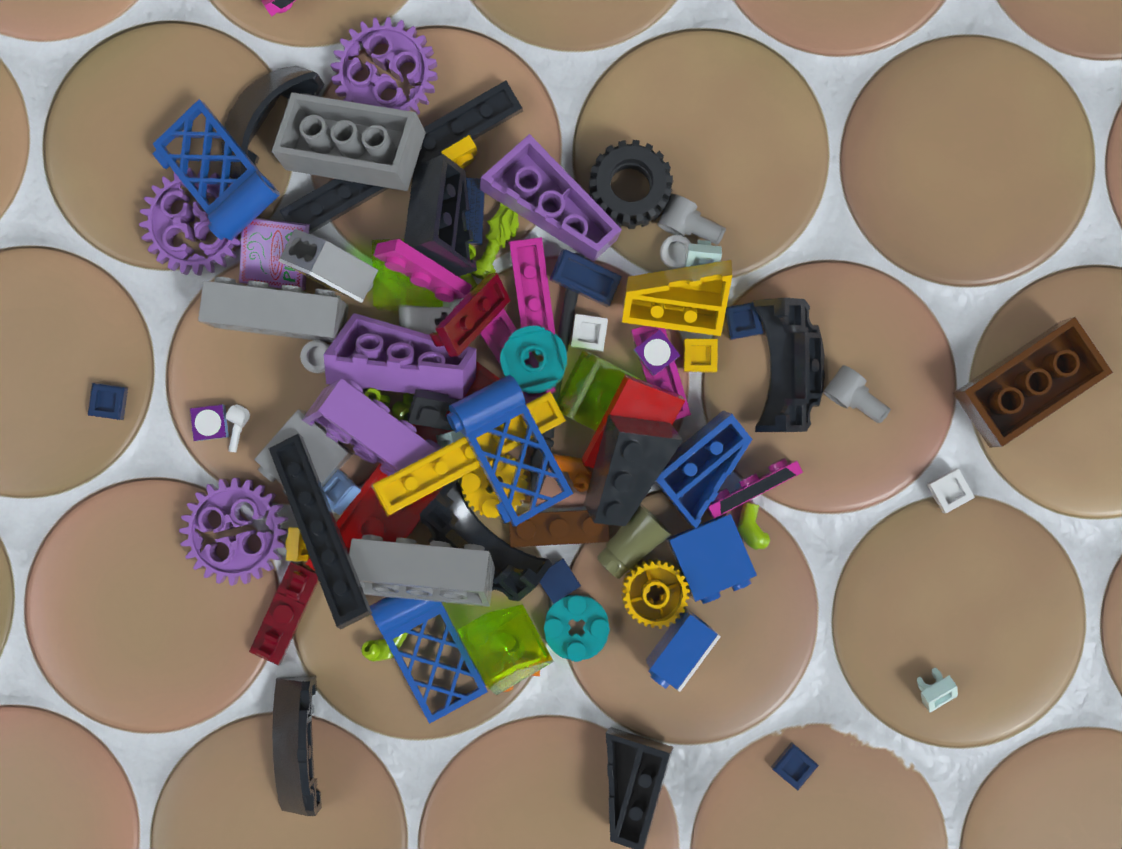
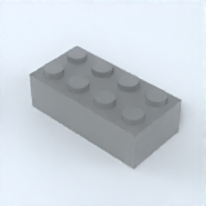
[272,93,426,191]
[198,277,349,342]
[349,535,495,607]

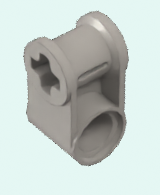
[399,306,453,335]

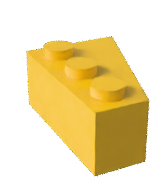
[622,260,733,336]

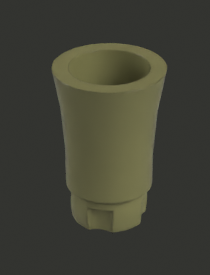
[597,504,672,579]

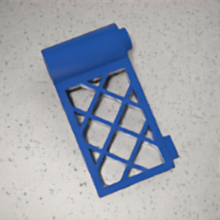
[152,99,280,241]
[447,375,573,527]
[370,597,491,724]

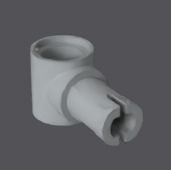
[657,194,726,245]
[823,365,891,423]

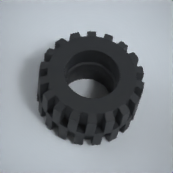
[589,140,673,229]

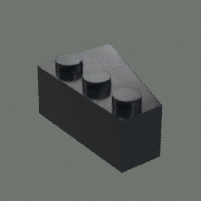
[404,154,477,277]
[584,415,683,526]
[606,727,674,849]

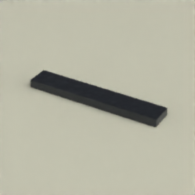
[268,433,372,629]

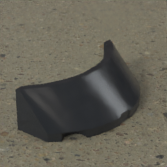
[222,66,325,179]
[754,298,825,432]
[420,479,552,601]
[272,676,322,816]

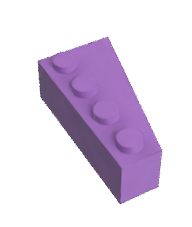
[480,134,622,262]
[323,313,476,399]
[302,378,442,476]

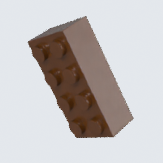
[953,317,1113,448]

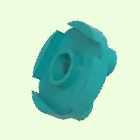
[500,326,567,394]
[544,594,610,662]

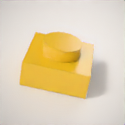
[441,135,478,168]
[683,339,718,373]
[285,527,310,562]

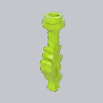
[471,203,519,280]

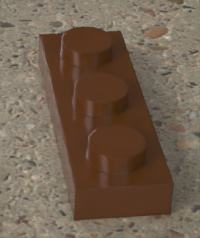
[509,510,609,547]

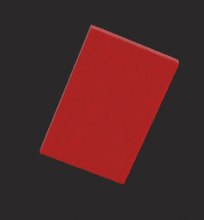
[581,374,685,469]

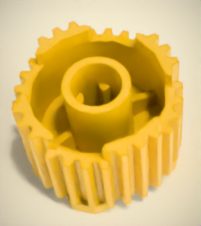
[461,454,529,518]
[621,559,690,629]

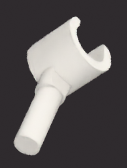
[226,404,250,452]

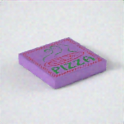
[239,218,310,291]

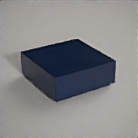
[725,302,763,340]
[88,383,128,420]
[540,558,581,604]
[771,742,819,791]

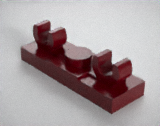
[430,273,511,357]
[249,561,319,666]

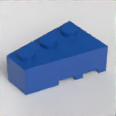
[655,411,753,529]

